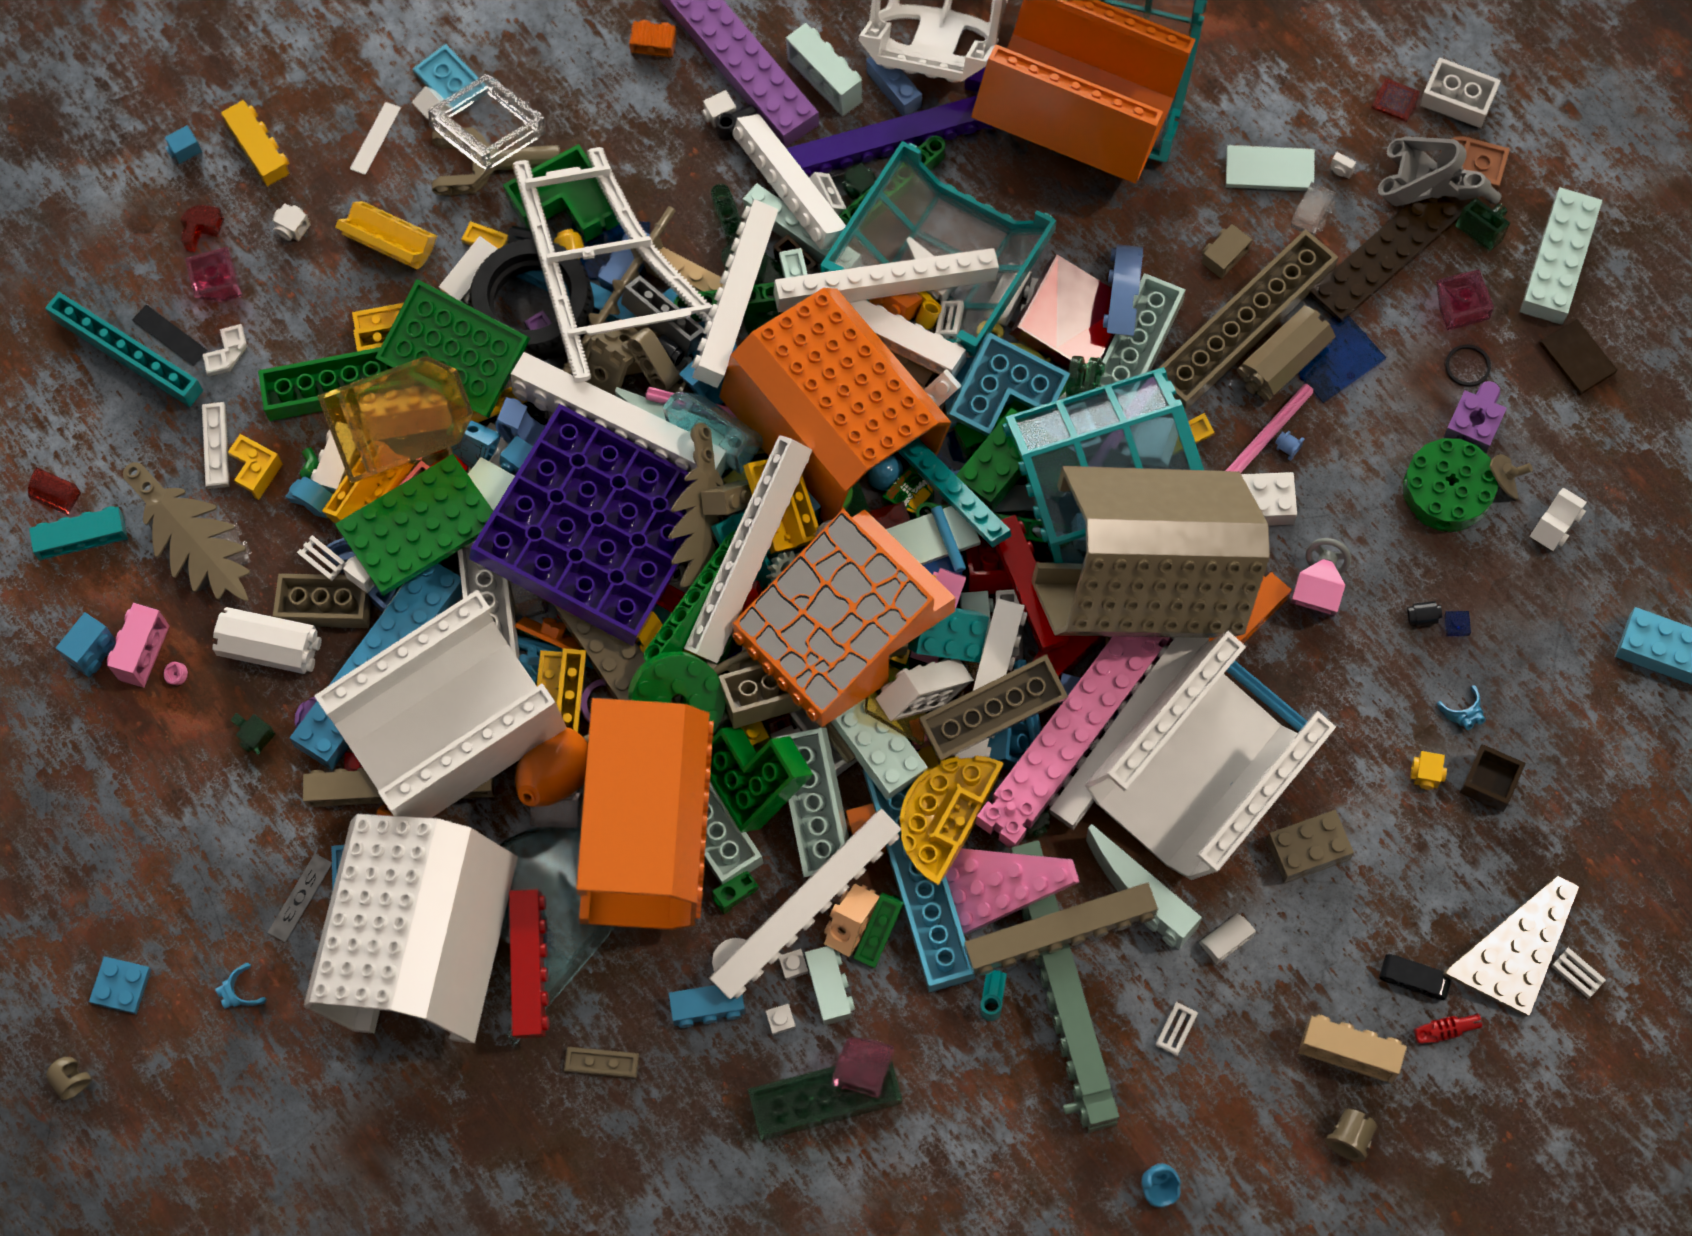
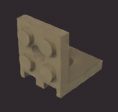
[585,319,639,396]

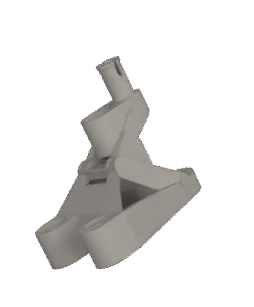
[1378,137,1501,206]

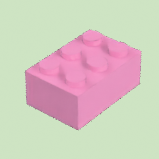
[107,603,170,688]

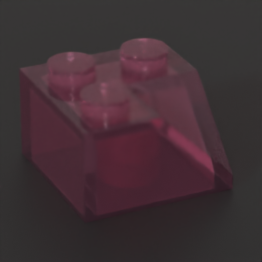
[185,246,243,302]
[1436,269,1494,330]
[832,1037,894,1099]

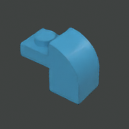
[285,476,333,518]

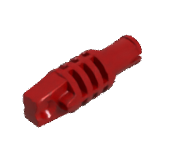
[1414,1013,1482,1043]

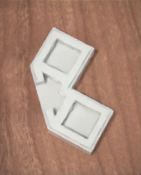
[203,324,247,377]

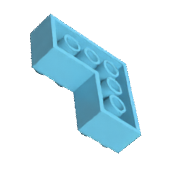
[946,332,1070,436]

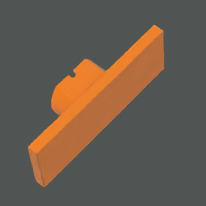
[515,616,581,650]

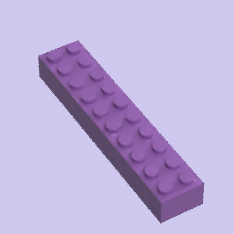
[660,0,819,148]

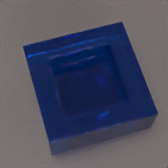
[1444,611,1471,636]

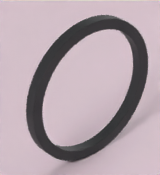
[1445,344,1491,387]

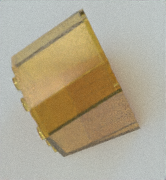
[317,356,474,483]

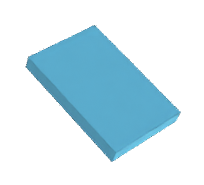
[413,44,487,114]

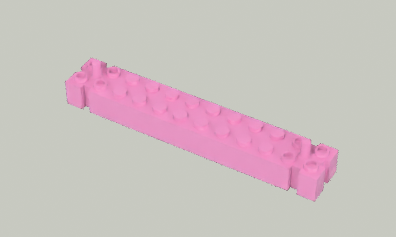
[975,636,1173,849]

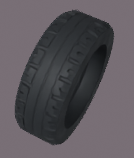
[469,239,594,361]

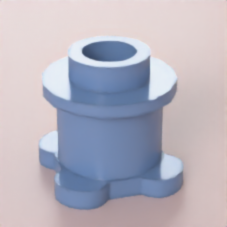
[1275,431,1305,461]

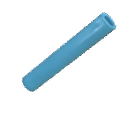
[931,506,966,573]

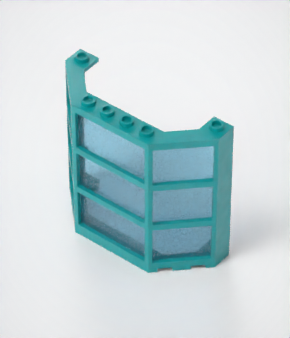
[1002,367,1204,564]

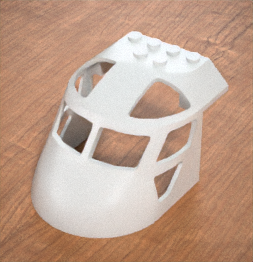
[859,0,1008,82]

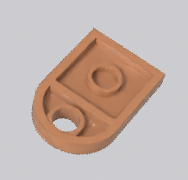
[1439,136,1510,190]

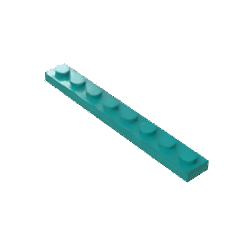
[897,438,1012,548]

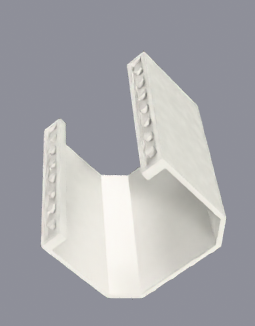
[314,589,567,818]
[1085,631,1336,880]
[304,814,518,1043]

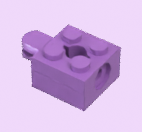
[1443,381,1507,453]

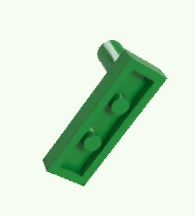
[854,892,904,968]

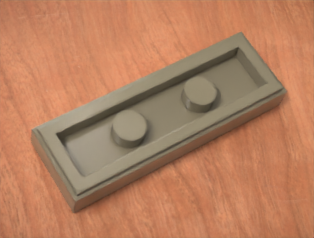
[564,1047,640,1079]

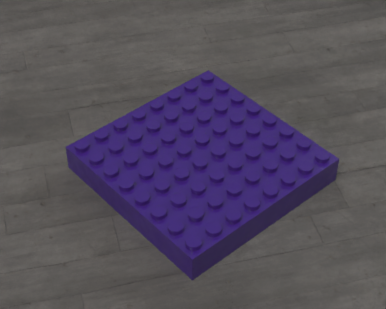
[469,403,695,646]

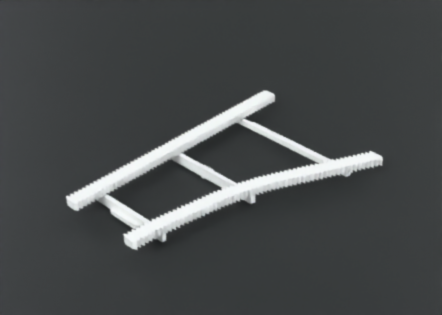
[513,147,712,382]

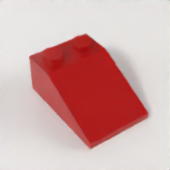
[964,535,1013,594]

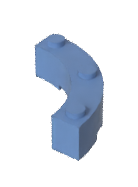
[1103,244,1143,336]

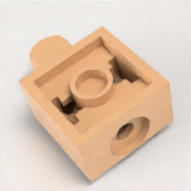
[824,884,880,957]

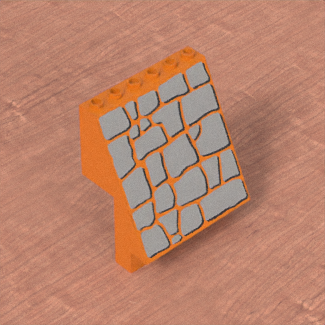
[733,509,956,727]

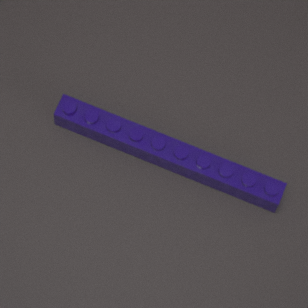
[786,96,994,177]

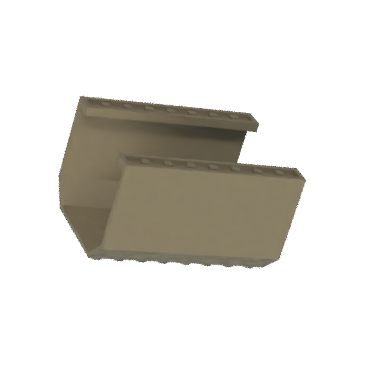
[1031,466,1270,638]

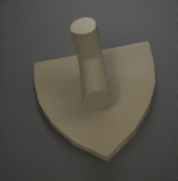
[1490,454,1533,500]

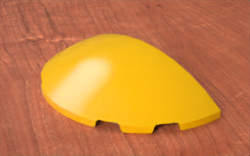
[900,755,1004,886]

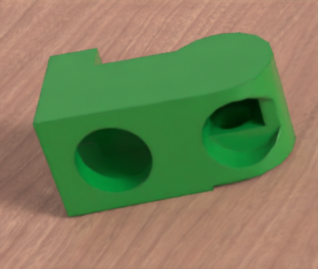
[712,871,759,915]

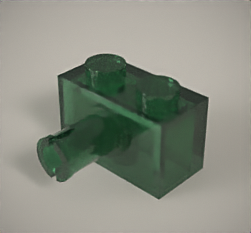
[1456,198,1511,251]

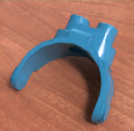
[519,644,540,686]
[1437,685,1486,730]
[215,963,266,1009]

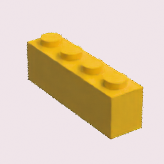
[221,100,290,186]

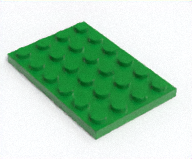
[375,279,531,418]
[335,454,493,596]

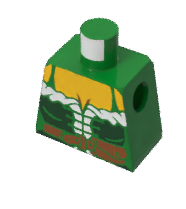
[882,466,934,520]

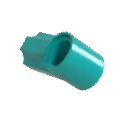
[980,970,1007,1021]

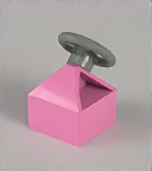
[1291,538,1351,616]

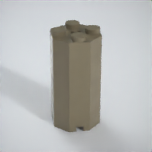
[1237,305,1336,401]

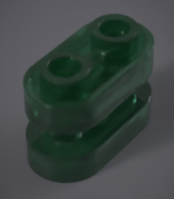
[1066,355,1105,402]

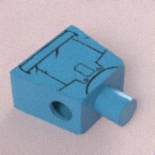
[446,421,501,469]

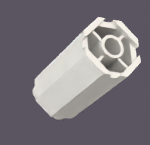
[213,607,321,674]

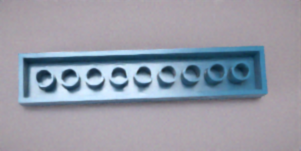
[290,563,463,770]

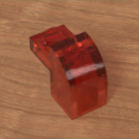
[180,205,224,253]

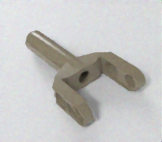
[432,127,561,196]

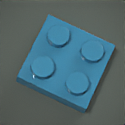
[89,956,151,1015]

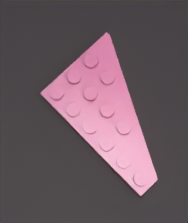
[946,849,1079,935]

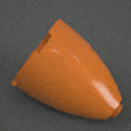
[515,727,588,807]

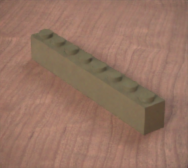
[303,767,494,807]
[964,882,1158,976]

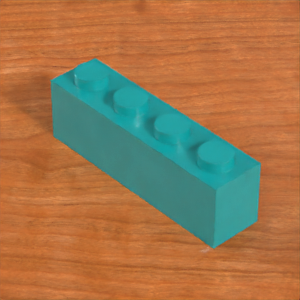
[29,506,128,561]

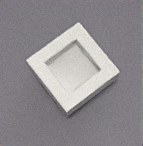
[1330,152,1356,179]
[779,949,809,980]
[766,1004,796,1035]

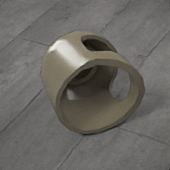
[46,1057,93,1101]

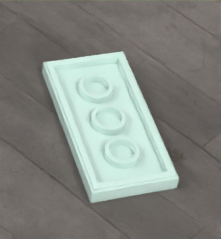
[1226,145,1315,191]
[886,506,981,565]

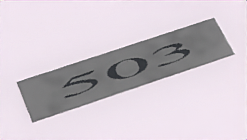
[267,854,332,942]

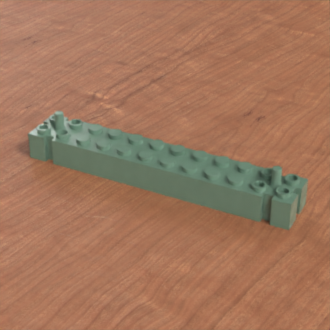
[1011,840,1119,1133]

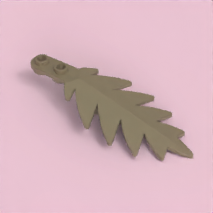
[668,423,728,588]
[123,462,251,602]

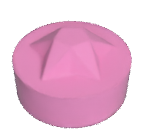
[164,662,188,685]

